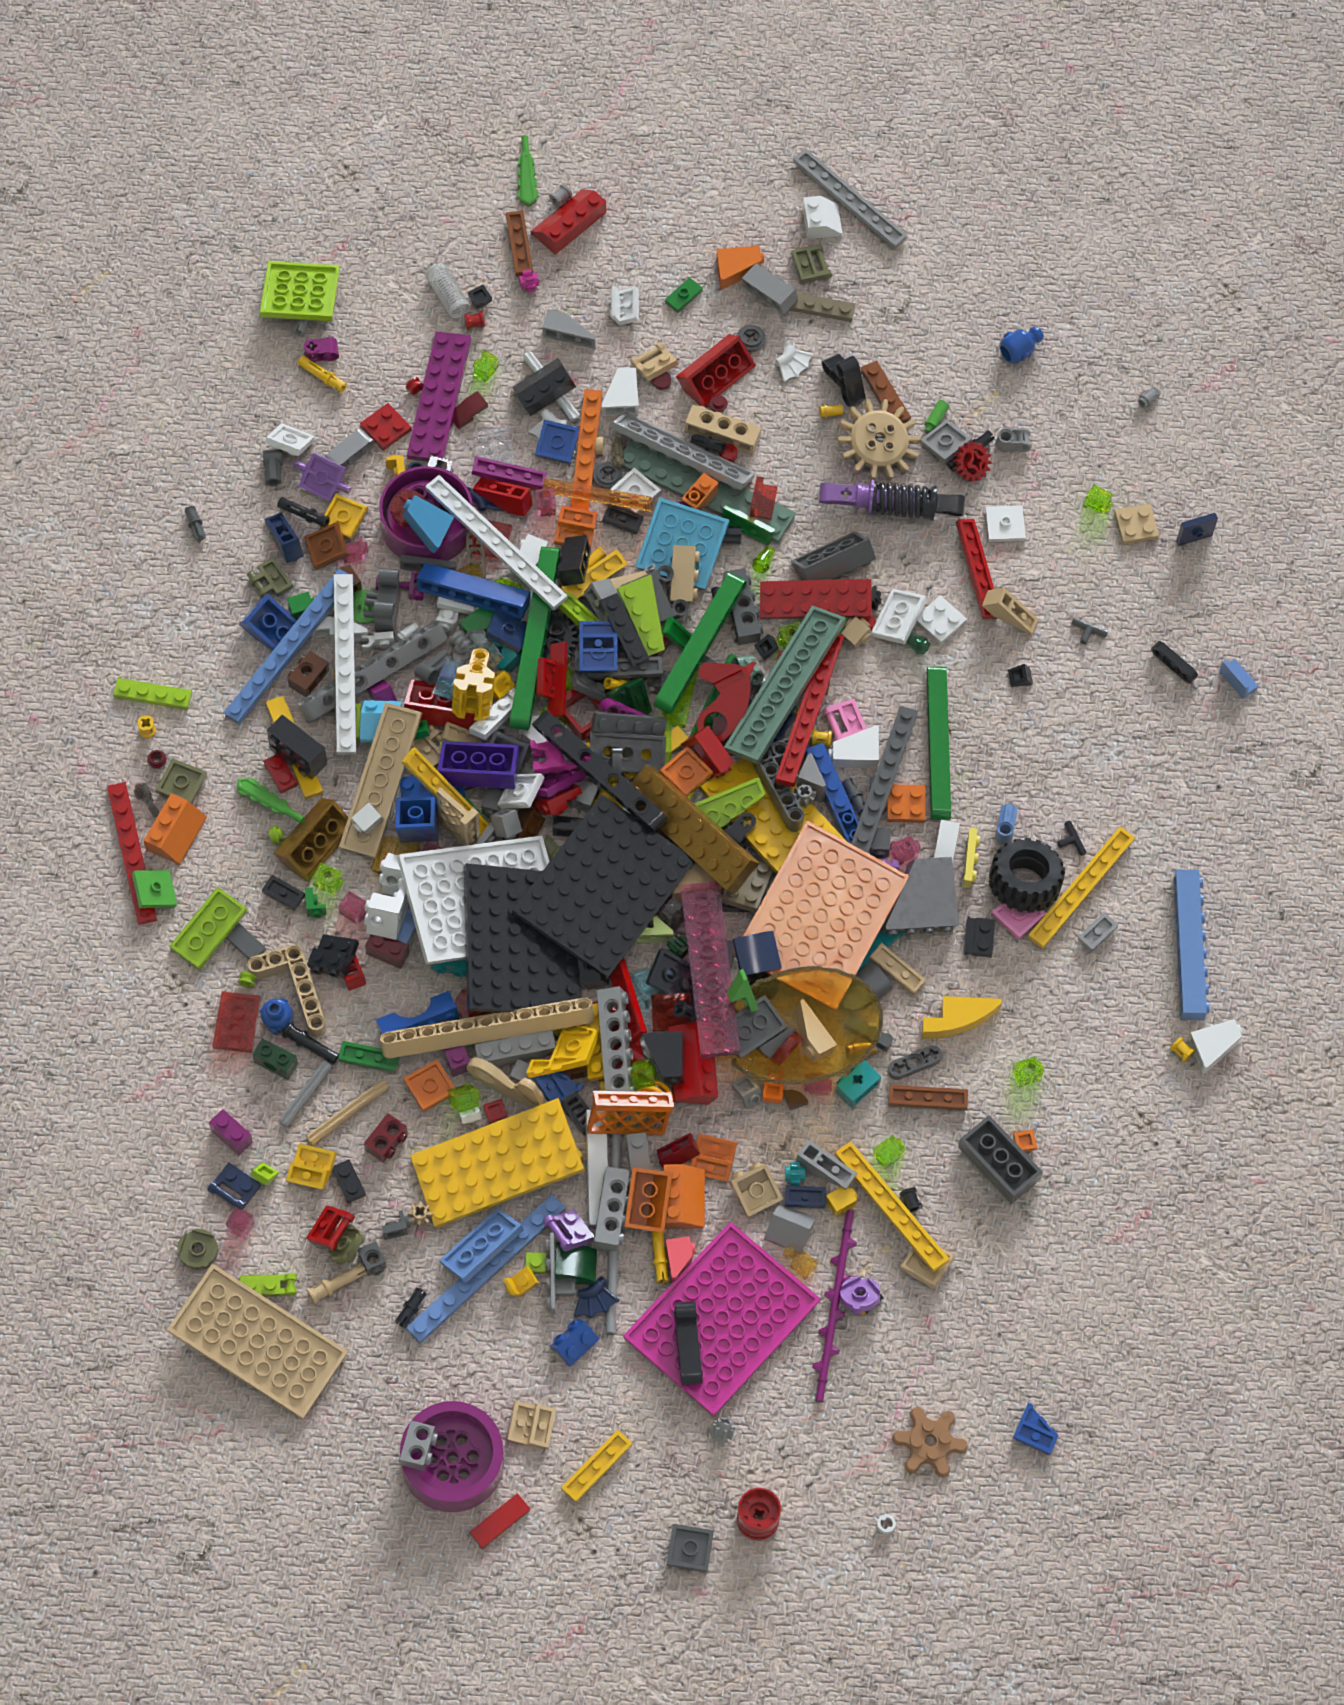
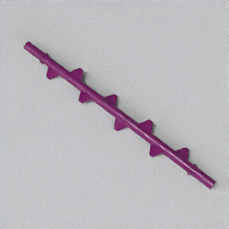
[812,1210,857,1403]

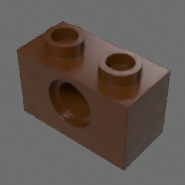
[287,651,329,697]

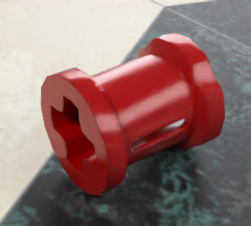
[464,311,485,330]

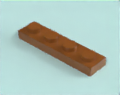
[506,210,533,276]
[860,361,911,423]
[888,1085,968,1111]

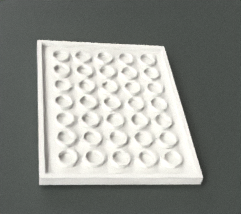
[397,836,550,965]

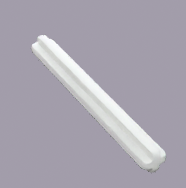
[523,351,580,422]

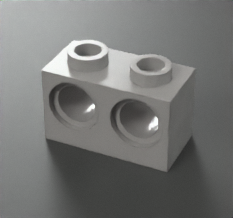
[400,1421,438,1471]

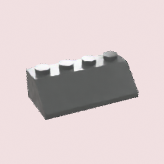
[791,531,876,580]

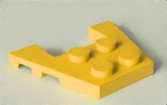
[526,1025,599,1078]

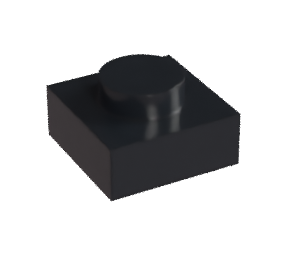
[468,285,492,309]

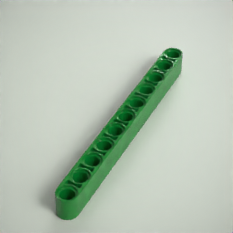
[510,546,560,731]

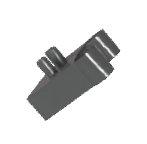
[620,565,689,624]
[363,568,401,637]

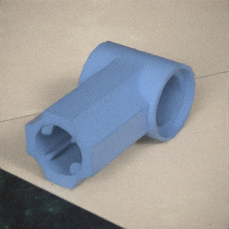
[996,804,1018,845]

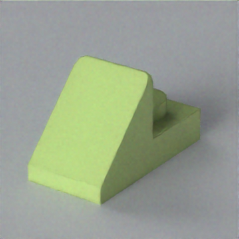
[635,915,673,943]

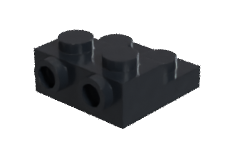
[307,934,359,978]

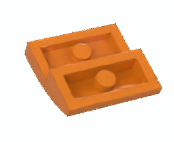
[554,505,598,547]
[691,1133,738,1182]

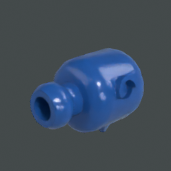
[999,327,1044,364]
[259,998,294,1035]

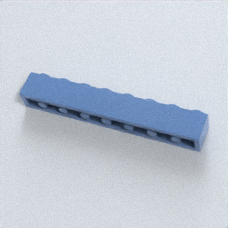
[1174,870,1210,1020]

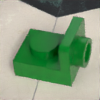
[305,887,327,918]

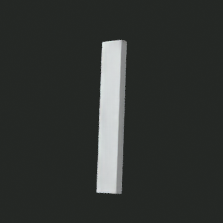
[585,1110,609,1227]

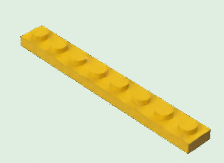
[1028,827,1135,949]
[835,1141,949,1273]

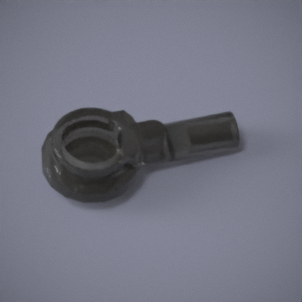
[134,783,160,818]

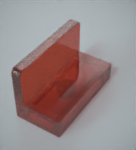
[750,476,778,520]

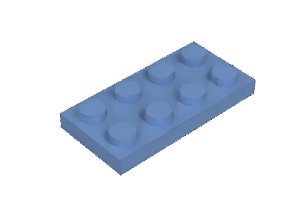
[439,1207,524,1283]

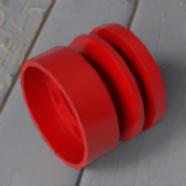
[736,1488,781,1541]

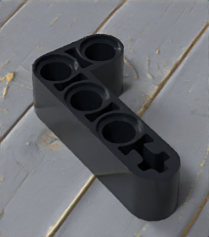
[674,1301,703,1386]

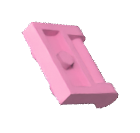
[822,699,867,741]

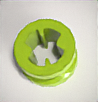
[238,972,257,988]

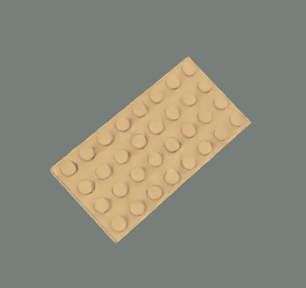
[167,1263,348,1420]

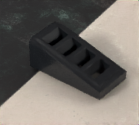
[560,1091,590,1136]

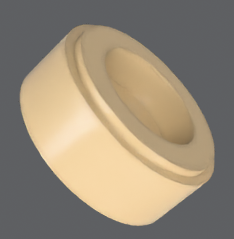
[595,437,605,455]

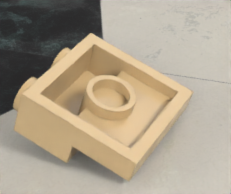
[728,1162,783,1217]

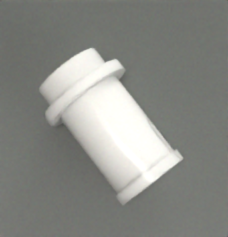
[395,622,419,642]

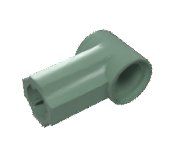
[732,655,765,685]

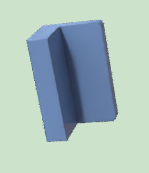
[1219,659,1258,699]

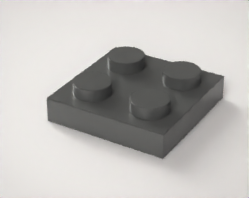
[667,1524,714,1572]

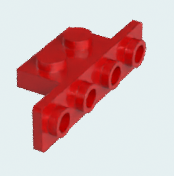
[536,642,567,717]

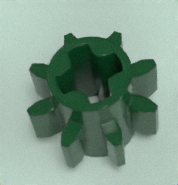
[666,935,690,958]

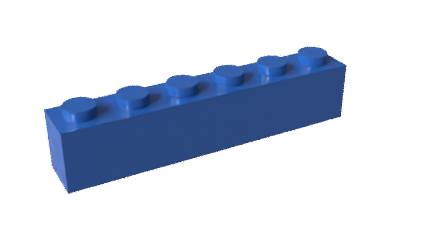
[417,563,530,620]

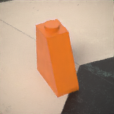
[716,246,764,289]

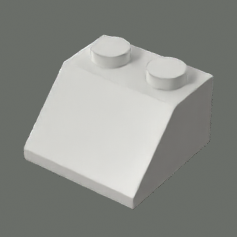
[802,196,843,239]

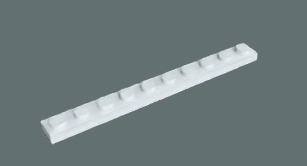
[425,475,567,610]
[334,574,356,755]

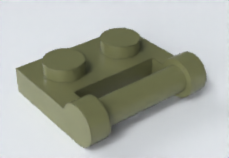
[791,244,832,284]

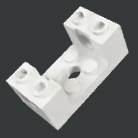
[364,853,409,940]

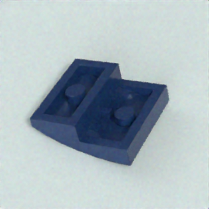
[732,931,782,976]

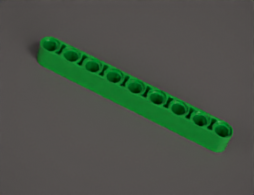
[653,572,746,714]
[927,666,951,820]

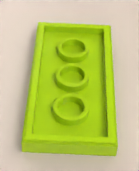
[169,887,248,970]

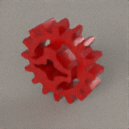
[953,442,992,482]

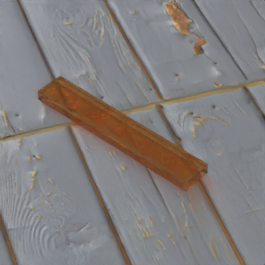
[543,478,653,512]

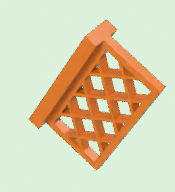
[586,1091,674,1135]

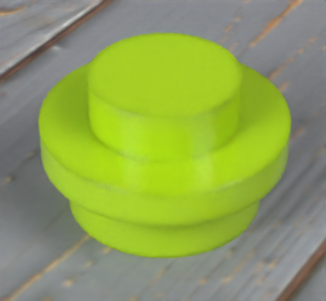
[269,825,284,844]

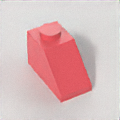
[665,1236,696,1283]

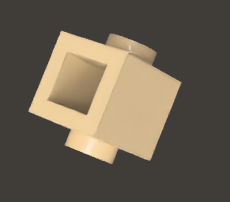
[841,616,871,648]

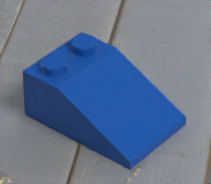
[239,594,297,651]

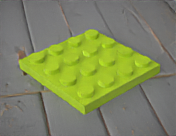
[260,261,340,321]

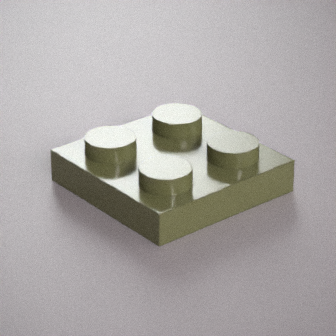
[156,758,207,804]

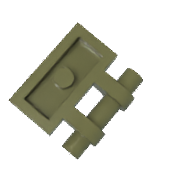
[247,557,293,598]

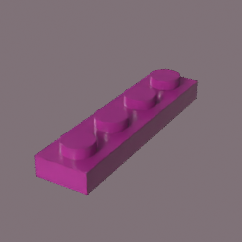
[471,456,547,491]

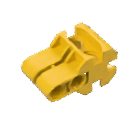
[452,649,495,721]

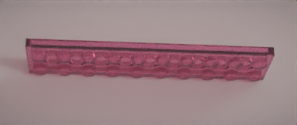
[681,881,740,1058]

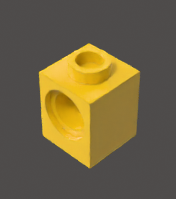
[825,1187,858,1218]

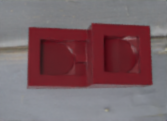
[453,391,488,429]

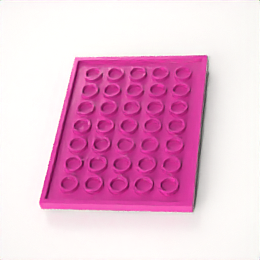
[623,1222,821,1417]

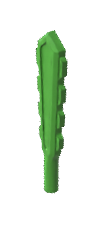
[518,135,538,207]
[237,777,305,824]

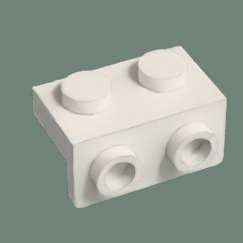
[610,286,639,326]

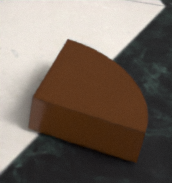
[783,1090,808,1110]

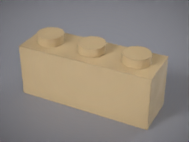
[670,545,700,605]

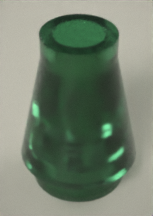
[906,632,931,655]

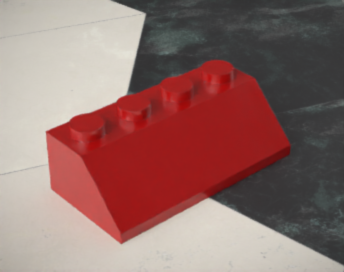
[530,189,606,255]
[676,334,756,407]
[404,679,477,730]
[667,1022,718,1105]

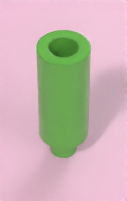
[924,400,949,434]

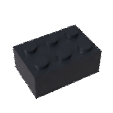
[267,715,327,779]

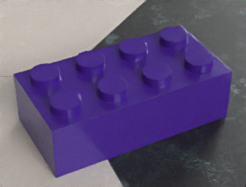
[438,741,520,789]

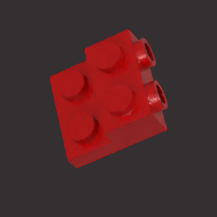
[532,784,582,816]

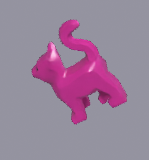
[530,740,591,774]

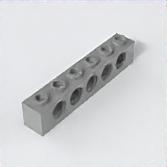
[597,986,636,1092]

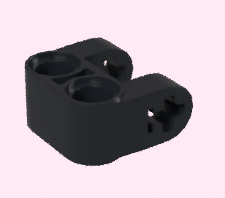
[725,813,756,849]

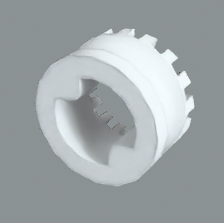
[877,1514,896,1535]

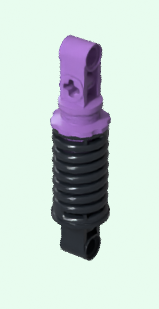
[818,480,965,521]

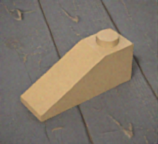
[982,588,1038,635]
[795,999,837,1064]

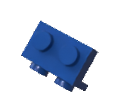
[550,1319,599,1367]

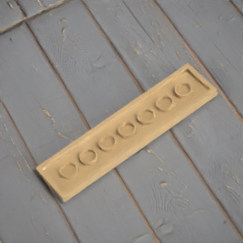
[339,702,422,858]

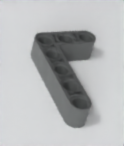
[753,737,804,832]

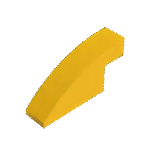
[922,996,1002,1039]

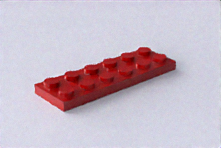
[759,579,872,619]

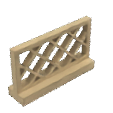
[437,788,480,846]

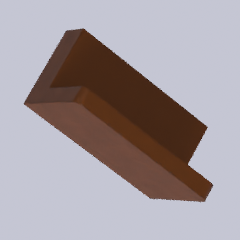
[503,809,546,840]

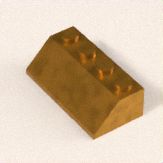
[273,798,348,882]

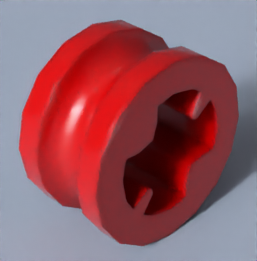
[405,377,424,395]

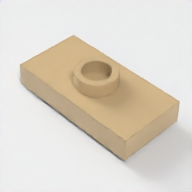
[441,722,481,743]

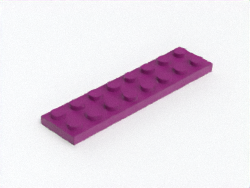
[407,332,472,463]

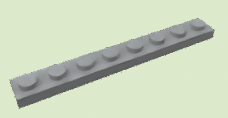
[793,149,907,249]

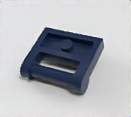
[207,1162,261,1213]

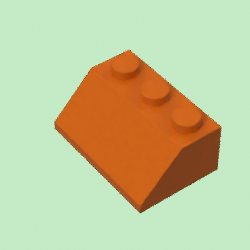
[144,793,207,865]
[664,1164,705,1229]
[624,1167,673,1233]

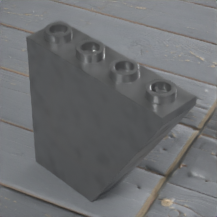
[880,857,959,935]

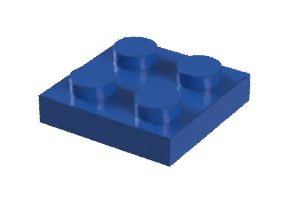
[535,420,580,464]

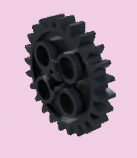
[521,611,578,658]

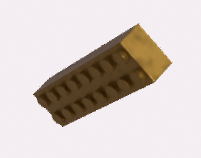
[631,765,759,893]

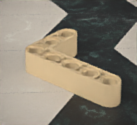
[248,945,326,1037]

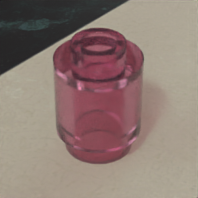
[804,1074,832,1095]

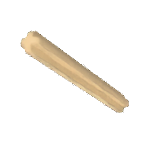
[306,1080,389,1145]

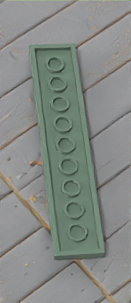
[622,438,796,544]
[724,605,846,764]

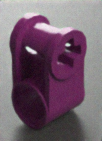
[304,337,339,362]

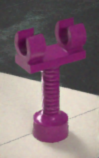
[376,572,424,601]

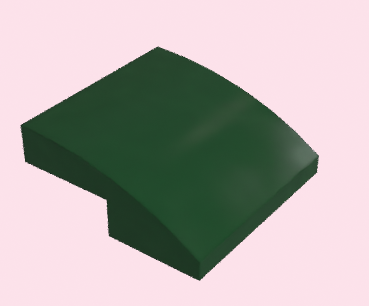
[606,678,652,715]
[555,1242,597,1284]

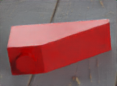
[473,477,533,517]

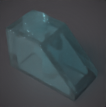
[630,967,663,1009]

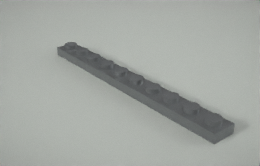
[851,706,918,854]

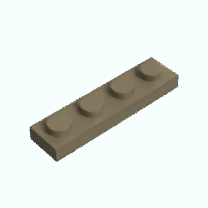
[789,292,856,322]

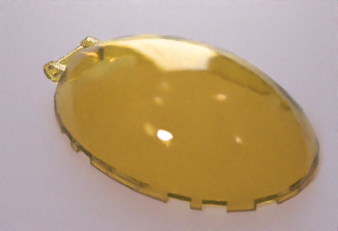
[712,966,883,1085]

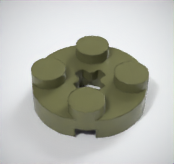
[328,1225,365,1264]
[177,1229,218,1270]

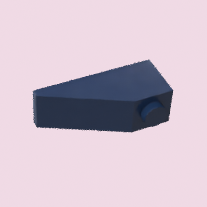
[264,513,304,563]

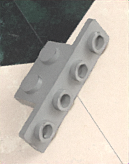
[546,1233,575,1315]

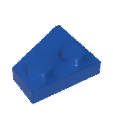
[1012,1402,1059,1456]

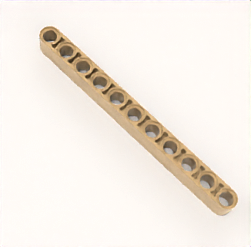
[380,998,594,1058]

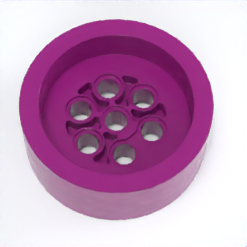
[379,466,473,561]
[400,1401,504,1512]

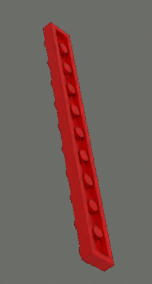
[775,634,844,787]

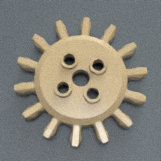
[836,399,921,481]

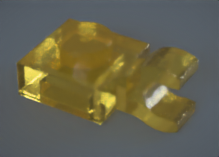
[783,1245,818,1280]

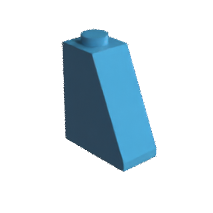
[403,495,454,553]

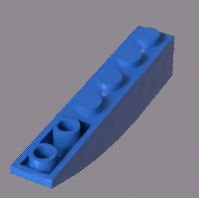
[804,743,859,844]

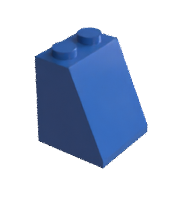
[395,797,439,843]

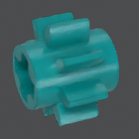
[785,1161,805,1186]

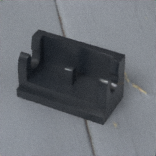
[553,815,583,837]

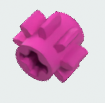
[519,269,539,293]

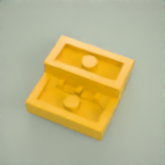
[286,1143,337,1190]

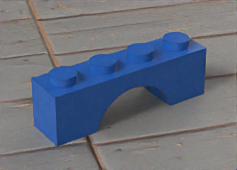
[376,991,460,1035]

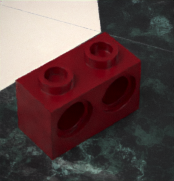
[364,1113,408,1163]

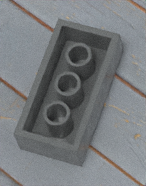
[958,1115,1043,1204]

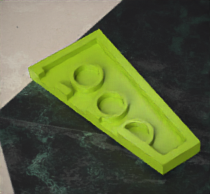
[616,575,665,657]
[694,777,766,828]

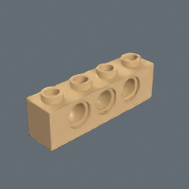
[685,405,761,455]

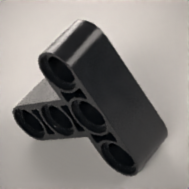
[822,354,866,407]

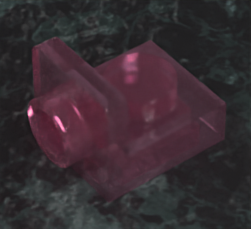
[343,536,369,564]

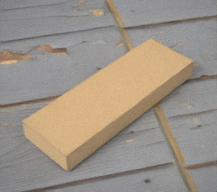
[869,943,926,996]

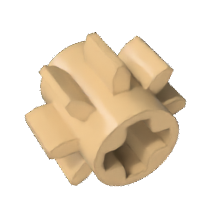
[408,1201,433,1228]

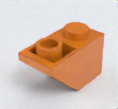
[681,473,719,509]

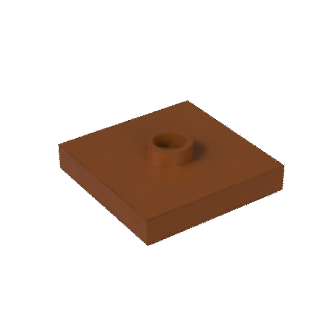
[304,522,349,570]

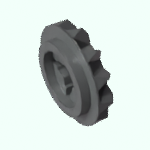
[737,325,766,352]
[593,462,623,489]

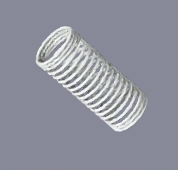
[425,263,470,318]

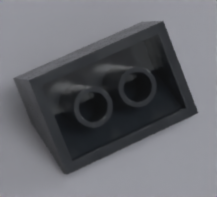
[512,358,576,416]

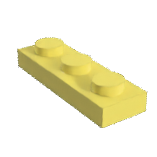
[963,828,980,888]

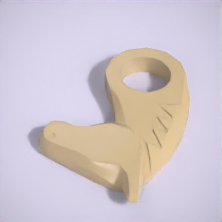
[467,1057,548,1108]

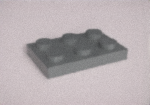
[717,995,788,1060]

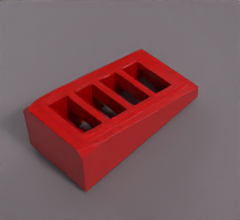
[343,954,366,991]

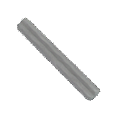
[279,1061,332,1127]

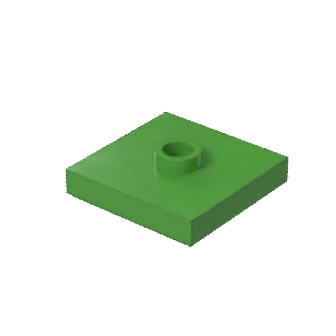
[132,870,177,908]

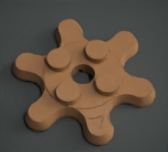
[892,1407,968,1477]

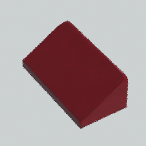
[657,1133,700,1168]

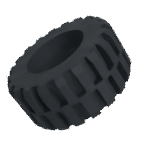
[989,838,1065,913]

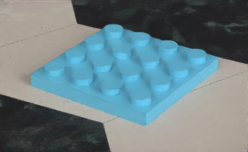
[635,497,730,591]

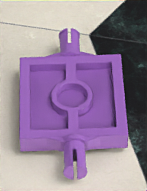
[293,453,351,502]

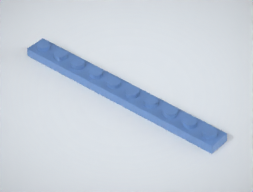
[224,568,355,724]
[406,1194,566,1344]

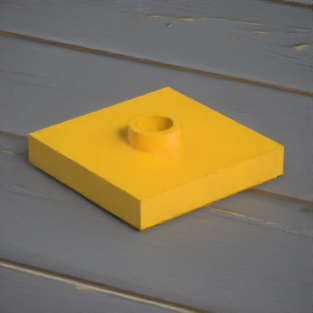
[319,494,369,540]

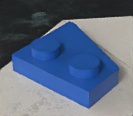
[532,1072,584,1102]

